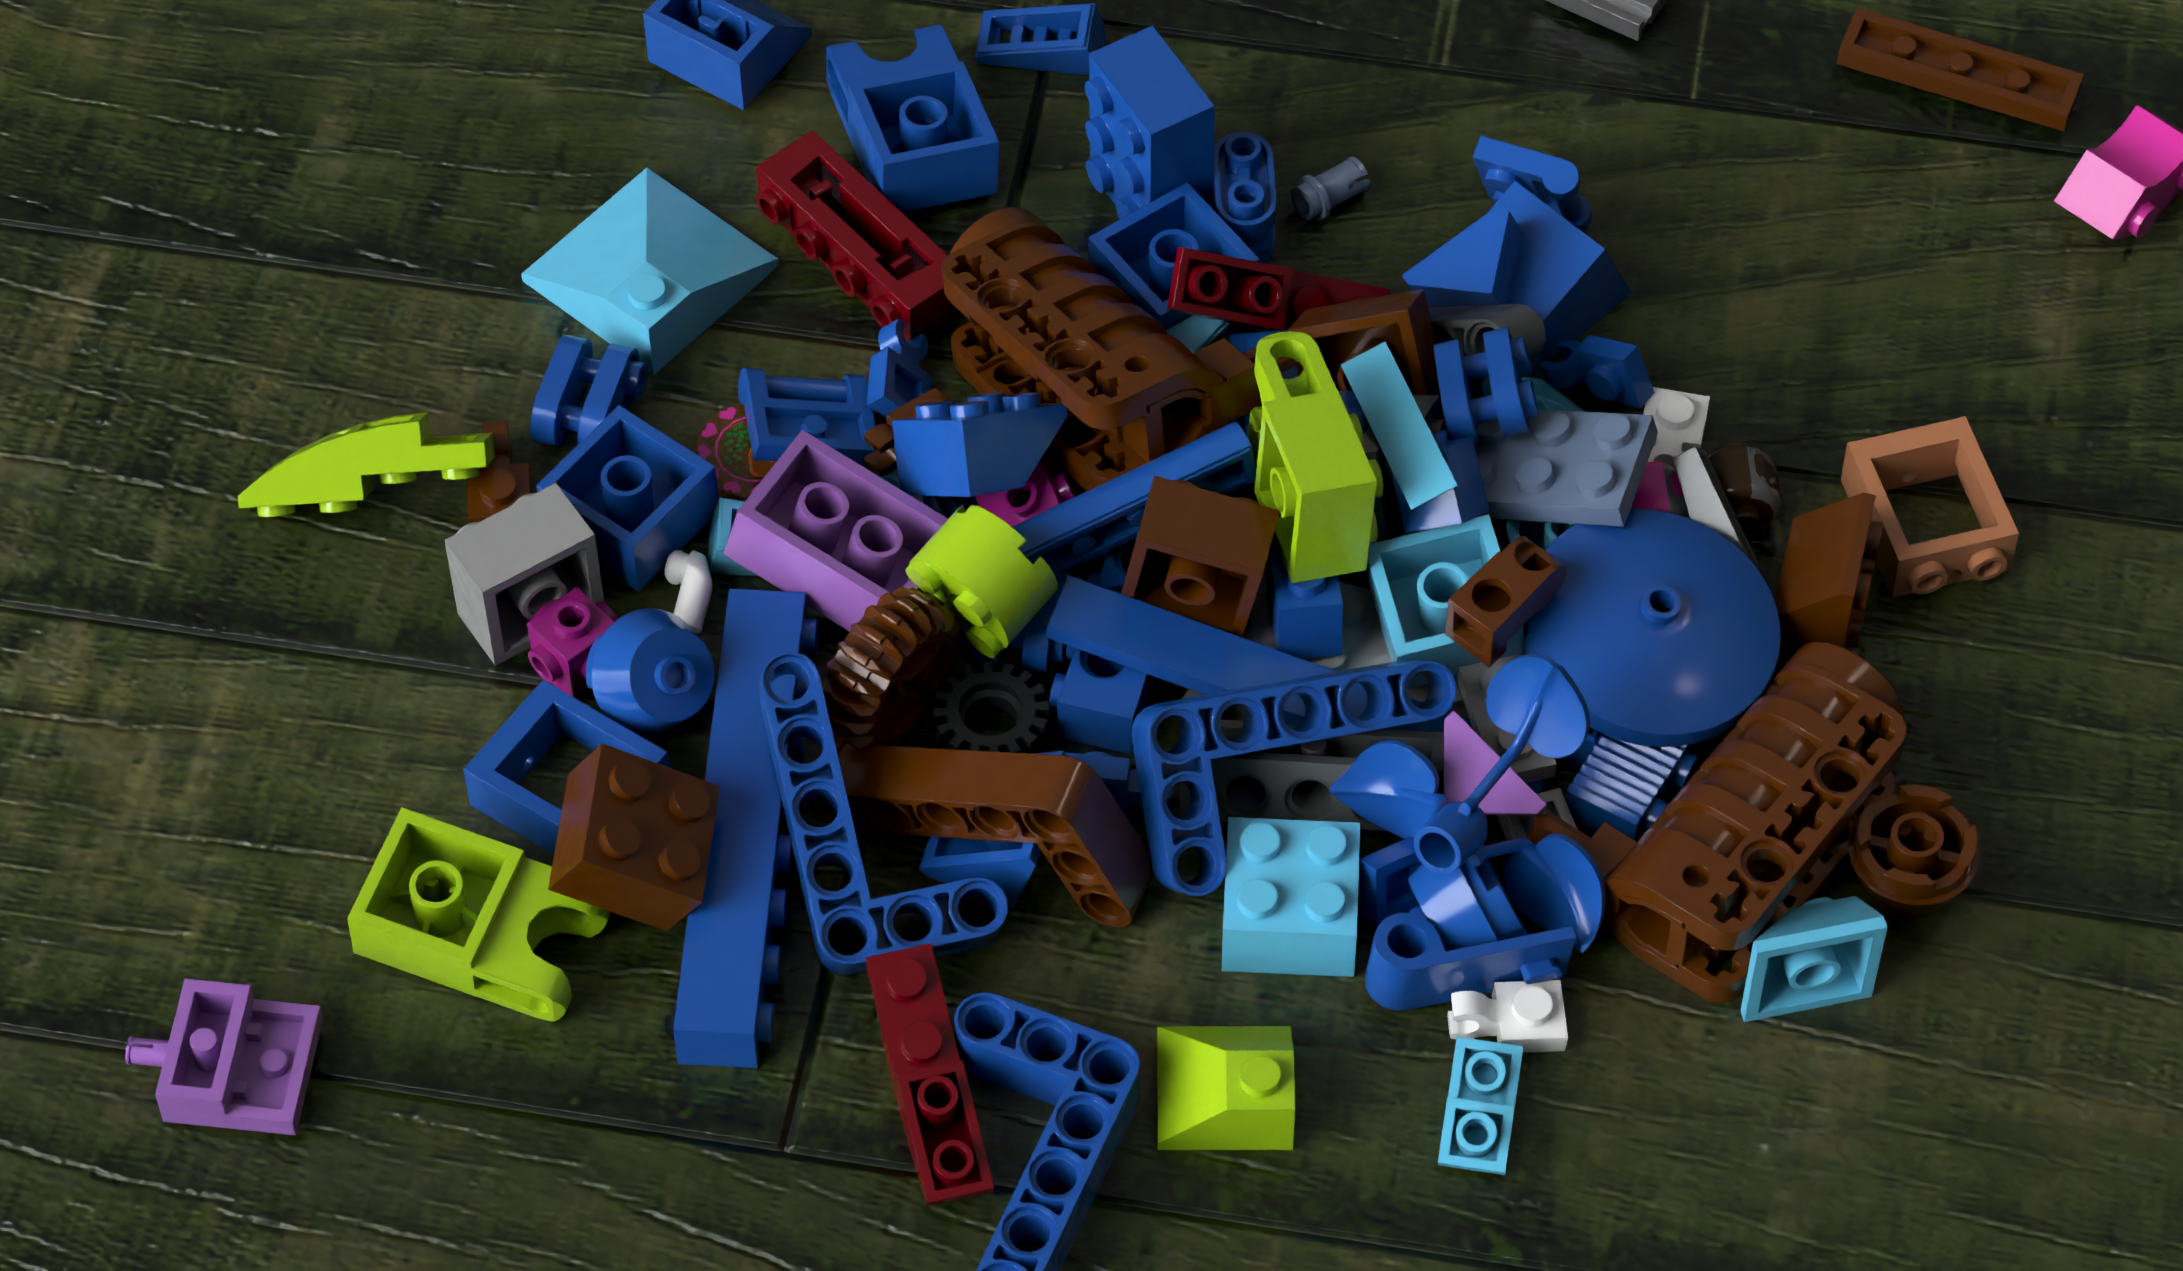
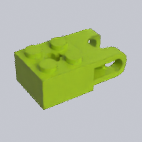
[1248,331,1383,583]
[347,807,612,1022]

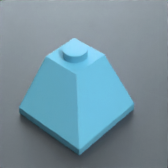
[1740,896,1888,1022]

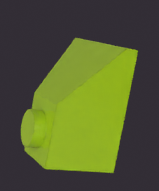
[1157,1026,1295,1150]

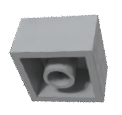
[444,483,604,666]

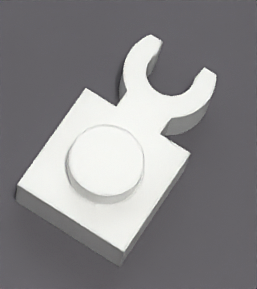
[1643,387,1710,468]

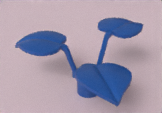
[1329,653,1606,953]

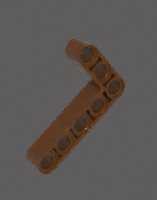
[809,744,1155,928]

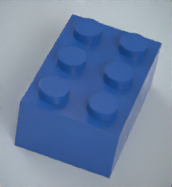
[1085,25,1215,219]

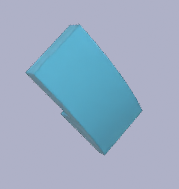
[1438,1037,1524,1175]

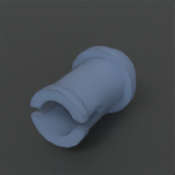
[1291,156,1370,220]

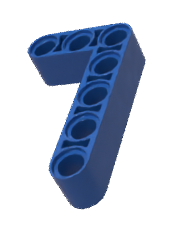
[759,651,1008,976]
[1132,660,1456,896]
[954,992,1140,1271]

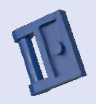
[1472,135,1593,232]
[738,368,876,467]

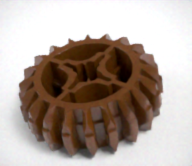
[821,586,961,749]

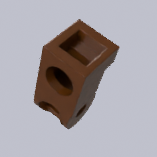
[1445,536,1567,668]

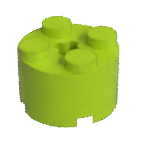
[905,505,1058,659]

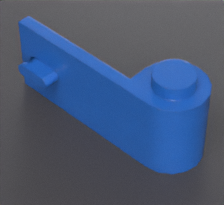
[1364,913,1576,1011]

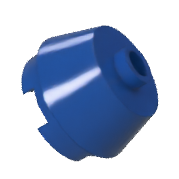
[586,608,714,737]
[1408,858,1528,951]

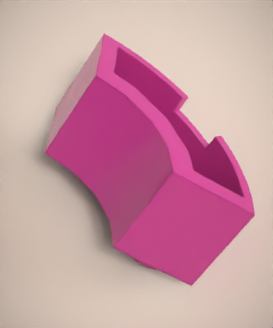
[2054,105,2183,240]

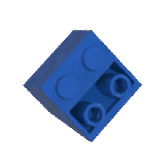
[643,0,812,110]
[892,392,1068,497]

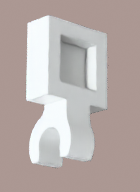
[1447,980,1568,1053]

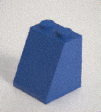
[1430,181,1631,377]

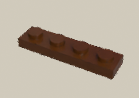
[1837,7,2084,131]

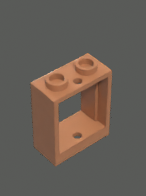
[1840,416,2019,598]

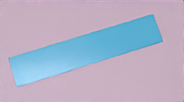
[1341,342,1458,510]

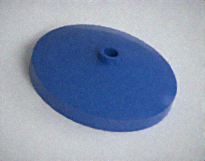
[1523,509,1781,747]

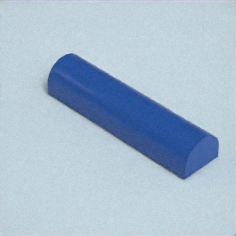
[1012,421,1257,576]

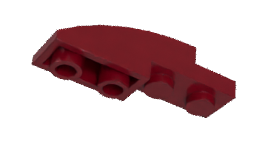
[1167,247,1391,331]
[866,943,994,1207]

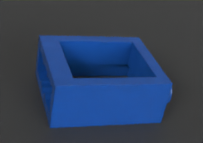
[463,680,670,855]

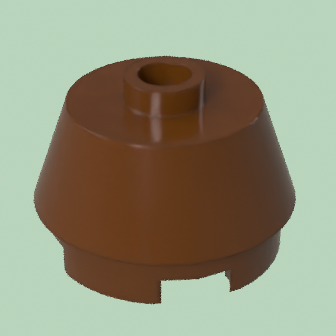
[1848,785,1981,918]

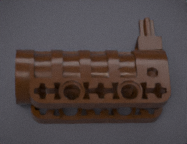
[941,207,1299,491]
[1526,642,1906,1003]

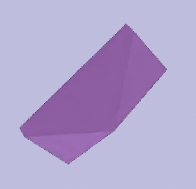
[1444,711,1550,817]

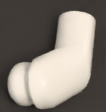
[665,550,713,633]

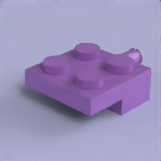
[125,979,323,1136]

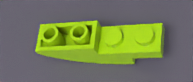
[238,412,495,517]

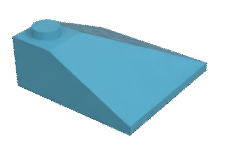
[521,168,779,375]

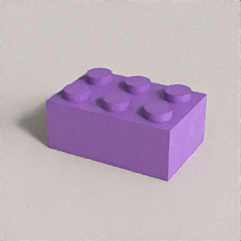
[723,430,948,632]

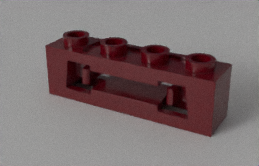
[756,130,962,341]

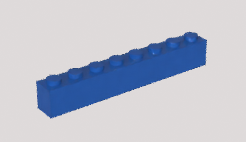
[673,589,819,1068]

